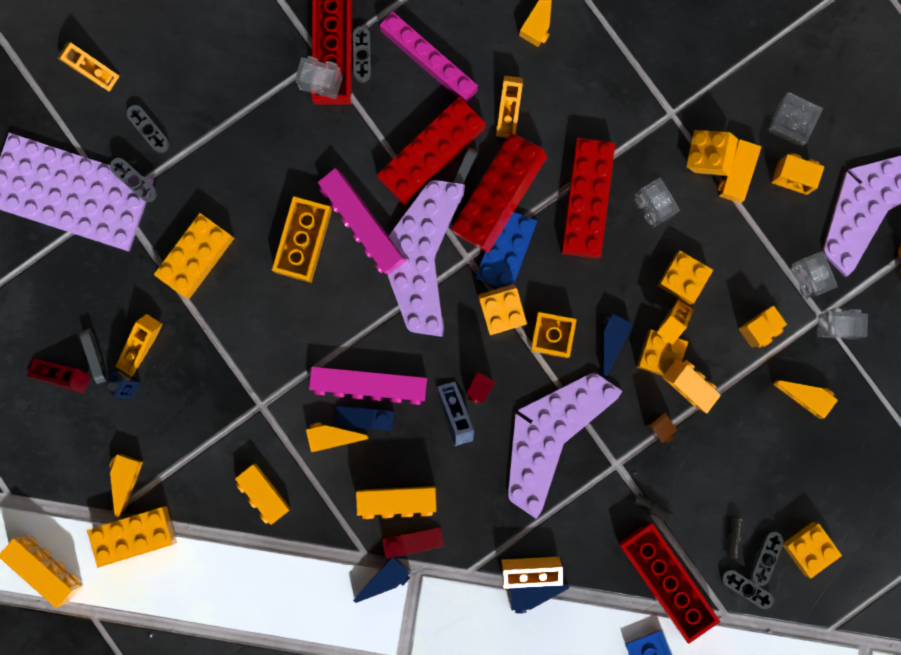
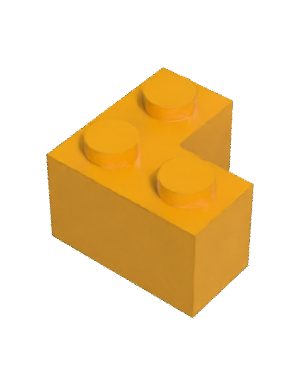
[739,306,787,348]

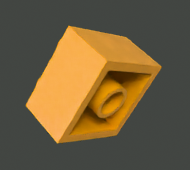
[687,130,738,176]
[771,153,825,195]
[657,251,713,305]
[477,284,527,335]
[530,312,577,358]
[636,330,688,376]
[783,522,842,579]

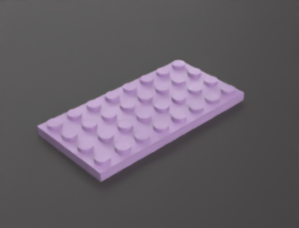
[0,133,154,252]

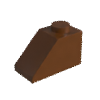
[645,413,677,444]

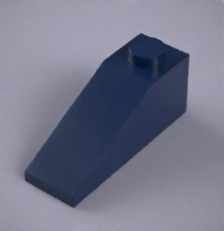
[601,314,633,376]
[107,370,141,399]
[437,382,474,446]
[335,406,394,431]
[353,557,410,603]
[510,582,569,614]

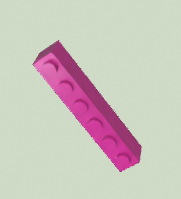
[380,11,478,103]
[318,168,407,275]
[309,367,427,405]

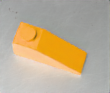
[519,0,552,47]
[57,42,119,92]
[496,75,523,138]
[657,298,693,345]
[115,314,162,377]
[773,380,838,419]
[306,422,369,452]
[110,454,143,518]

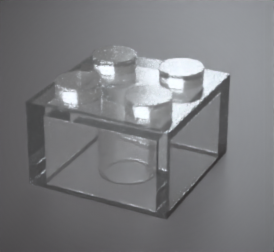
[295,56,343,99]
[767,92,823,147]
[635,177,680,228]
[791,251,838,299]
[817,308,868,339]

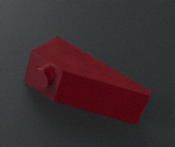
[27,358,91,394]
[466,372,495,405]
[383,527,444,558]

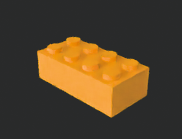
[272,196,332,283]
[154,213,234,299]
[356,486,437,519]
[87,506,177,568]
[0,535,83,609]

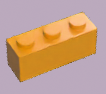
[718,140,762,203]
[662,359,721,414]
[235,464,291,525]
[501,557,563,588]

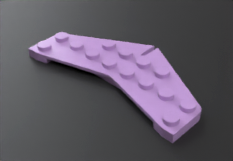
[822,156,901,277]
[387,180,465,337]
[508,373,622,519]

